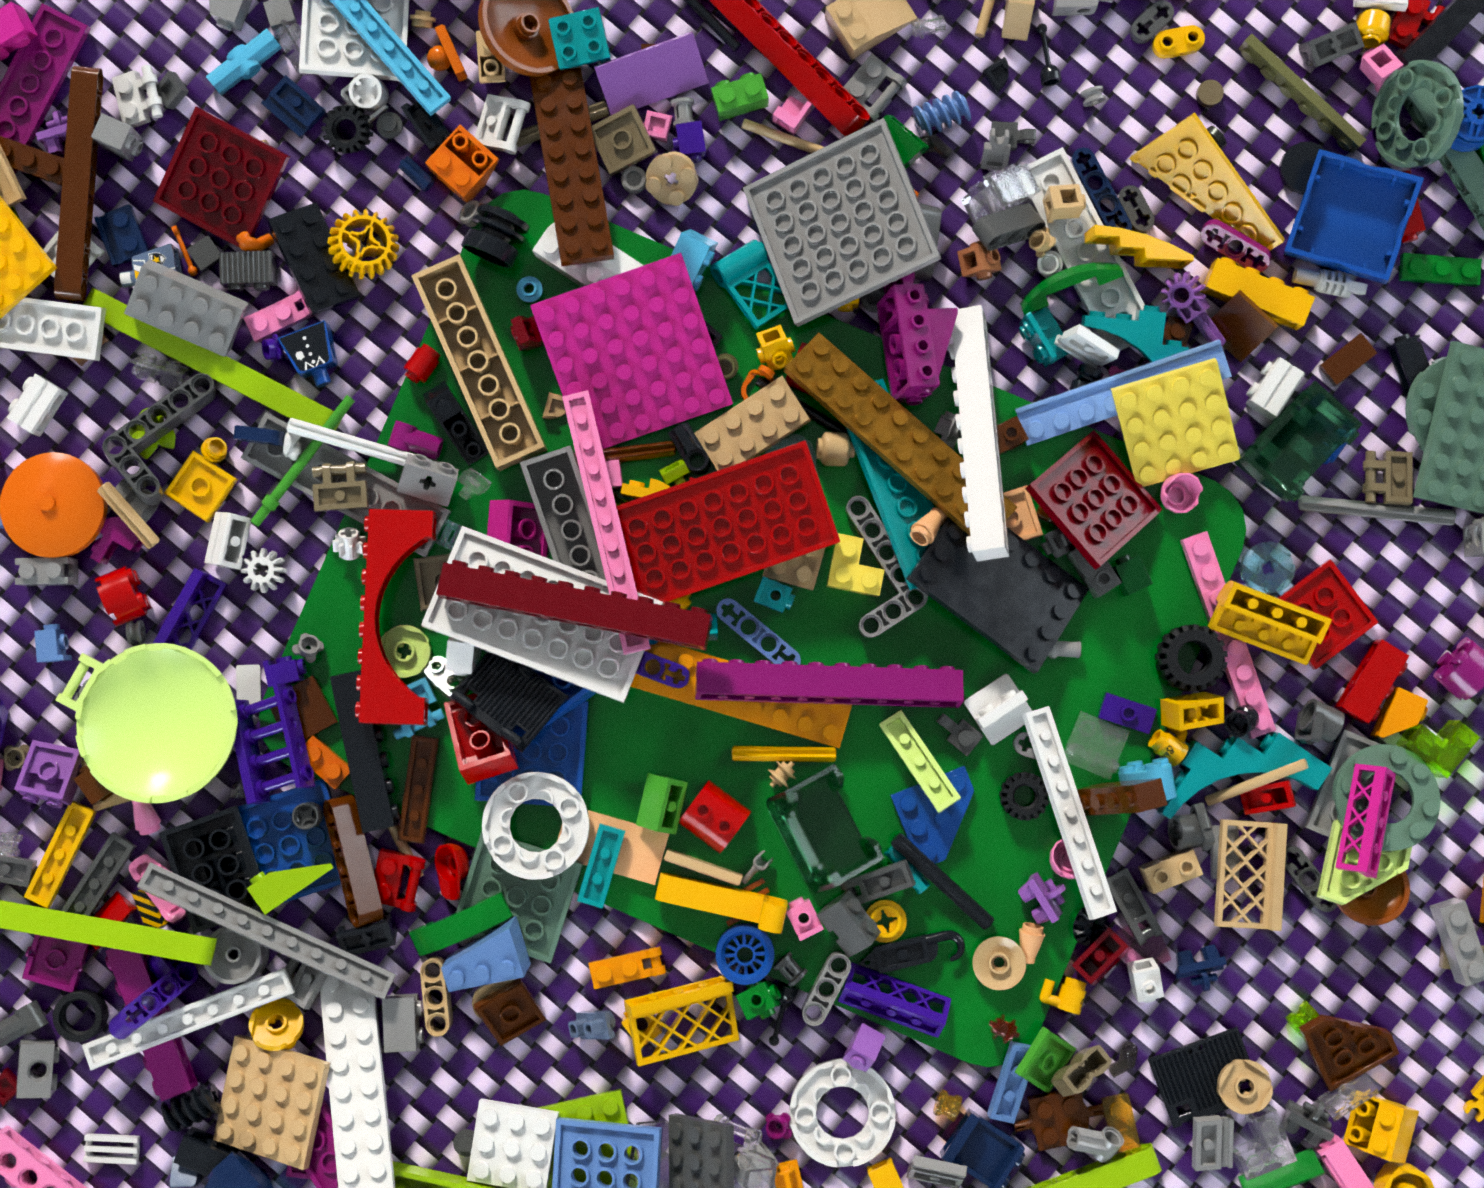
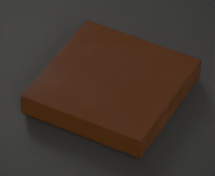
[1211,290,1278,363]
[270,675,339,740]
[473,978,547,1046]

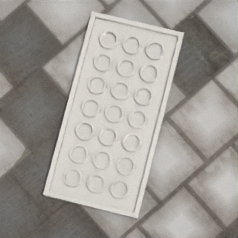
[421,526,663,703]

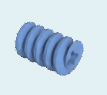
[913,91,971,138]

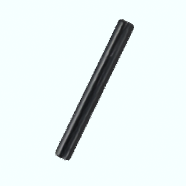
[891,833,994,930]

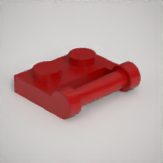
[374,848,426,912]

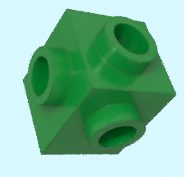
[736,980,781,1020]

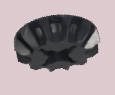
[1073,906,1108,946]

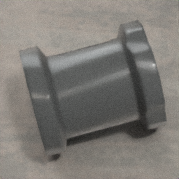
[773,951,808,987]

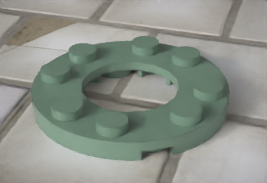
[1371,60,1464,169]
[1405,356,1447,452]
[1332,744,1440,852]

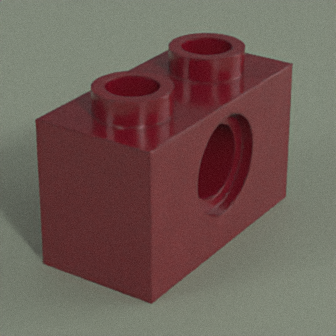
[1072,927,1132,986]

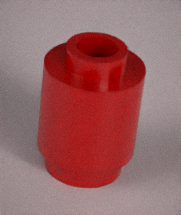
[403,344,441,384]

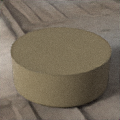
[1196,80,1224,108]

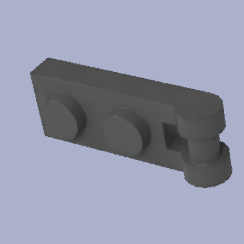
[839,859,916,904]
[1106,868,1163,946]

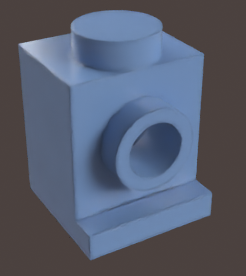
[34,624,72,663]

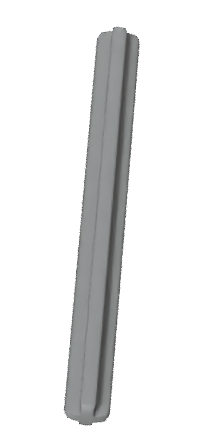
[1298,495,1456,525]

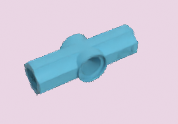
[206,28,282,96]

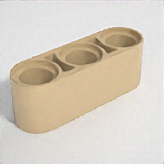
[420,956,453,1037]

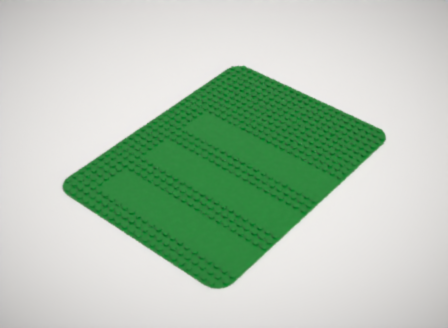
[259,189,1246,1067]

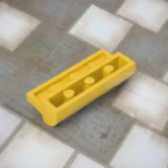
[1208,581,1332,665]

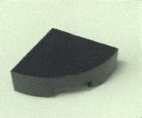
[982,57,1009,94]

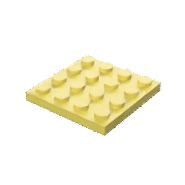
[1111,358,1241,487]

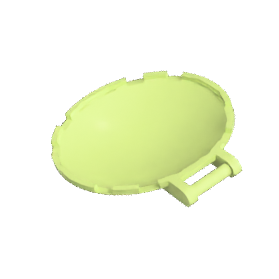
[55,643,238,803]

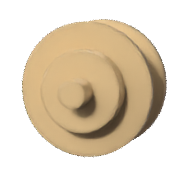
[768,761,796,788]

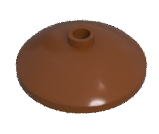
[1336,871,1410,926]

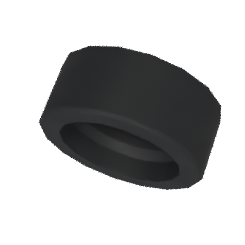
[53,989,109,1042]

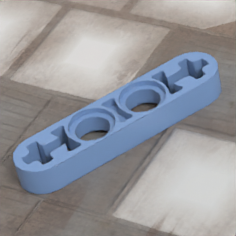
[716,598,801,665]

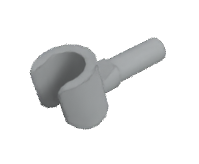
[741,850,773,884]

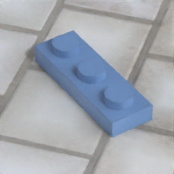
[987,1041,1031,1124]

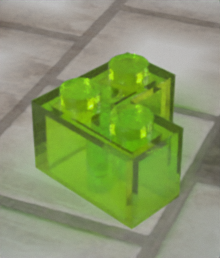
[1396,720,1480,779]

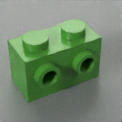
[711,72,769,121]
[636,773,688,834]

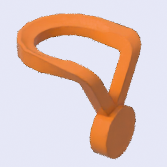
[741,365,775,400]

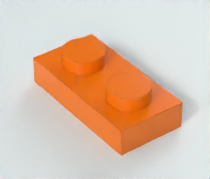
[306,735,350,790]

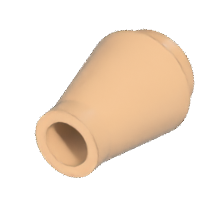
[910,508,945,546]
[1019,922,1045,964]

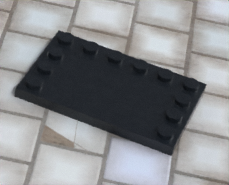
[906,516,1089,674]

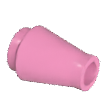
[131,800,161,835]

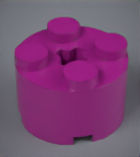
[1433,637,1484,700]

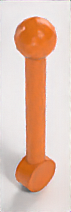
[171,225,198,276]

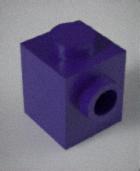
[673,120,707,163]

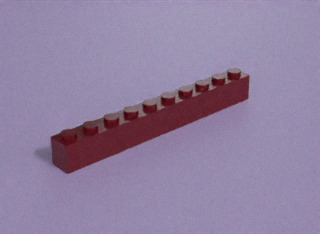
[436,560,713,651]

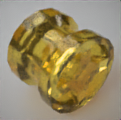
[933,1089,962,1122]

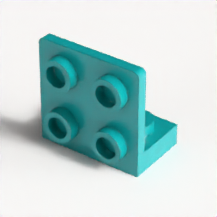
[548,7,611,70]
[1018,307,1069,368]

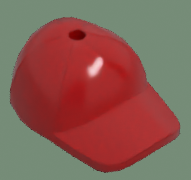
[435,843,470,900]

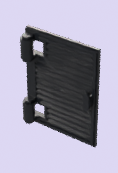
[449,651,568,753]
[1148,1027,1251,1128]

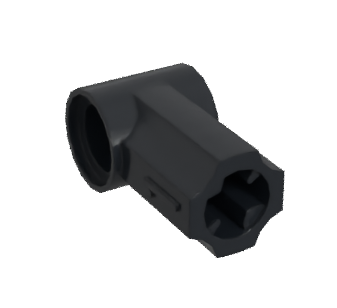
[668,422,710,475]

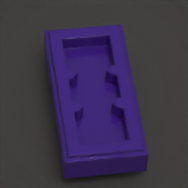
[1097,693,1157,734]

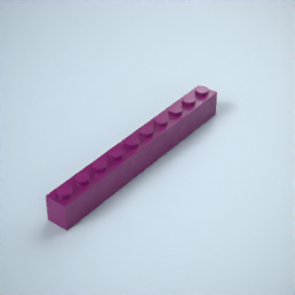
[695,658,964,708]

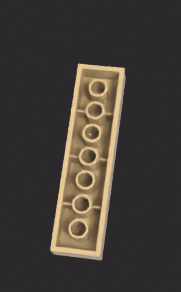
[411,254,548,471]

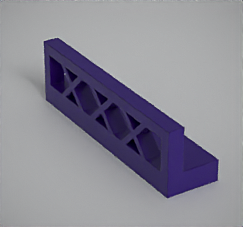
[152,568,228,650]
[838,962,951,1038]

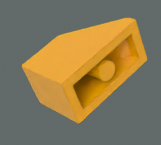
[1370,687,1428,738]

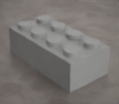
[124,259,249,357]

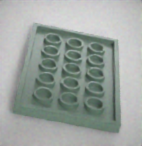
[1413,341,1484,514]

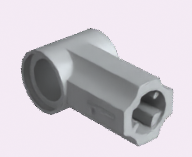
[1066,1126,1124,1163]

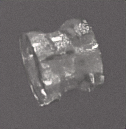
[0,832,23,857]

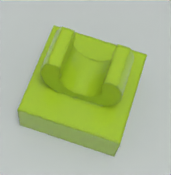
[659,458,690,485]

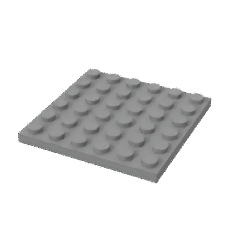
[743,118,942,327]

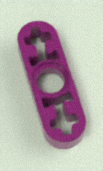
[1201,219,1272,272]

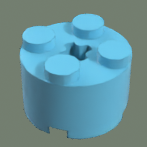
[1118,758,1177,800]

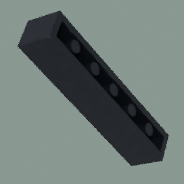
[330,670,401,833]

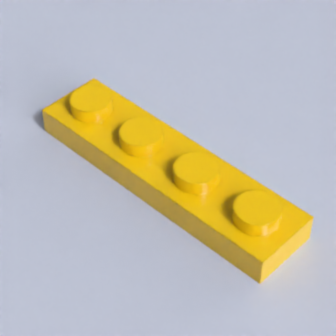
[24,800,97,908]

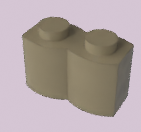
[1051,1045,1112,1097]

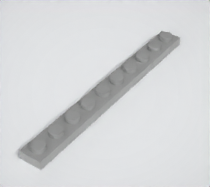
[137,862,396,1000]

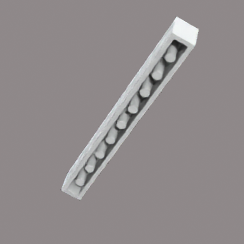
[949,305,1009,561]

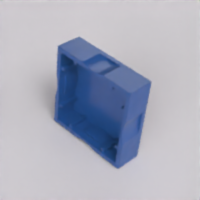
[1283,149,1424,285]

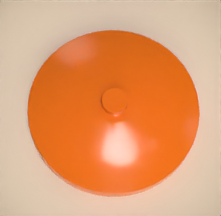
[0,452,108,558]

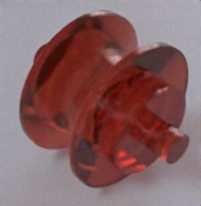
[988,1014,1020,1044]

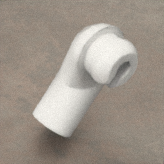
[283,432,302,461]

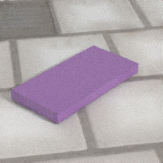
[594,32,709,115]

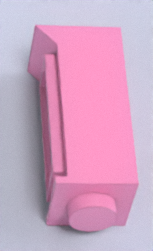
[1313,1134,1374,1188]

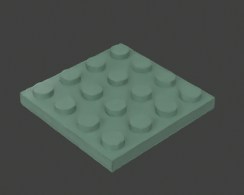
[456,831,584,964]

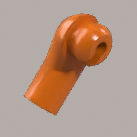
[236,231,275,252]

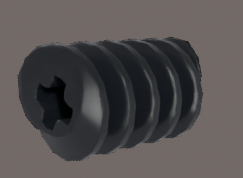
[161,1083,222,1132]

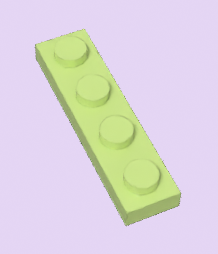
[879,710,961,814]

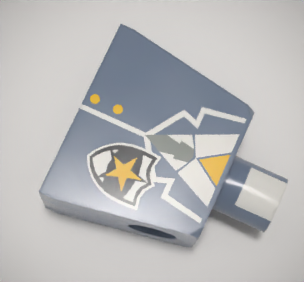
[120,244,182,288]

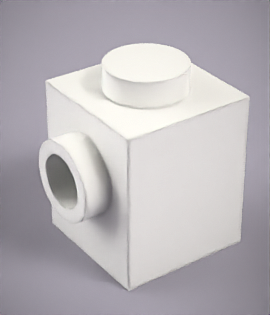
[1127,957,1164,1003]

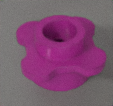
[766,1112,792,1139]

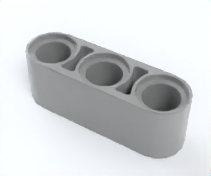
[802,951,851,1026]

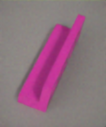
[1335,763,1396,878]

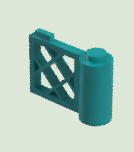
[710,239,789,330]

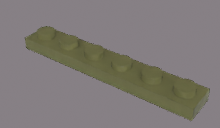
[1239,33,1367,154]

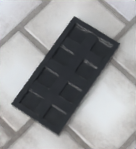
[267,202,360,316]

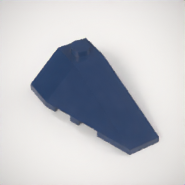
[204,1152,273,1188]

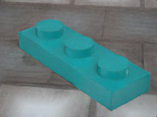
[577,823,626,909]

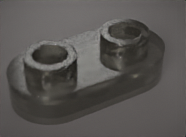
[425,656,469,701]

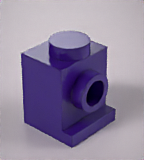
[262,656,307,687]

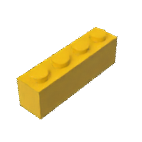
[1200,257,1315,331]

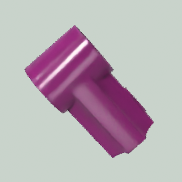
[387,420,444,460]

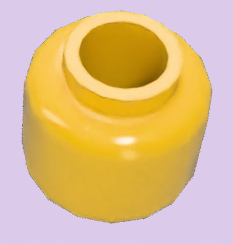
[1356,9,1391,49]

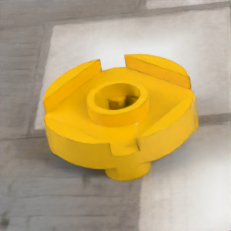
[249,998,304,1051]

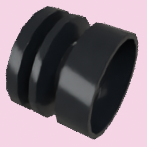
[461,203,530,269]

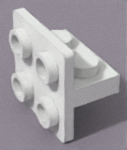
[964,674,1032,745]

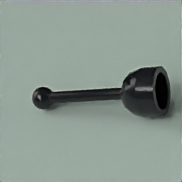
[1037,23,1062,86]
[769,981,799,1046]

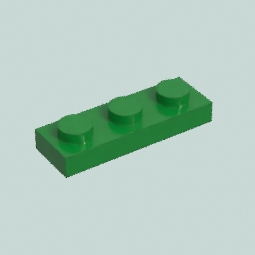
[1399,253,1482,287]

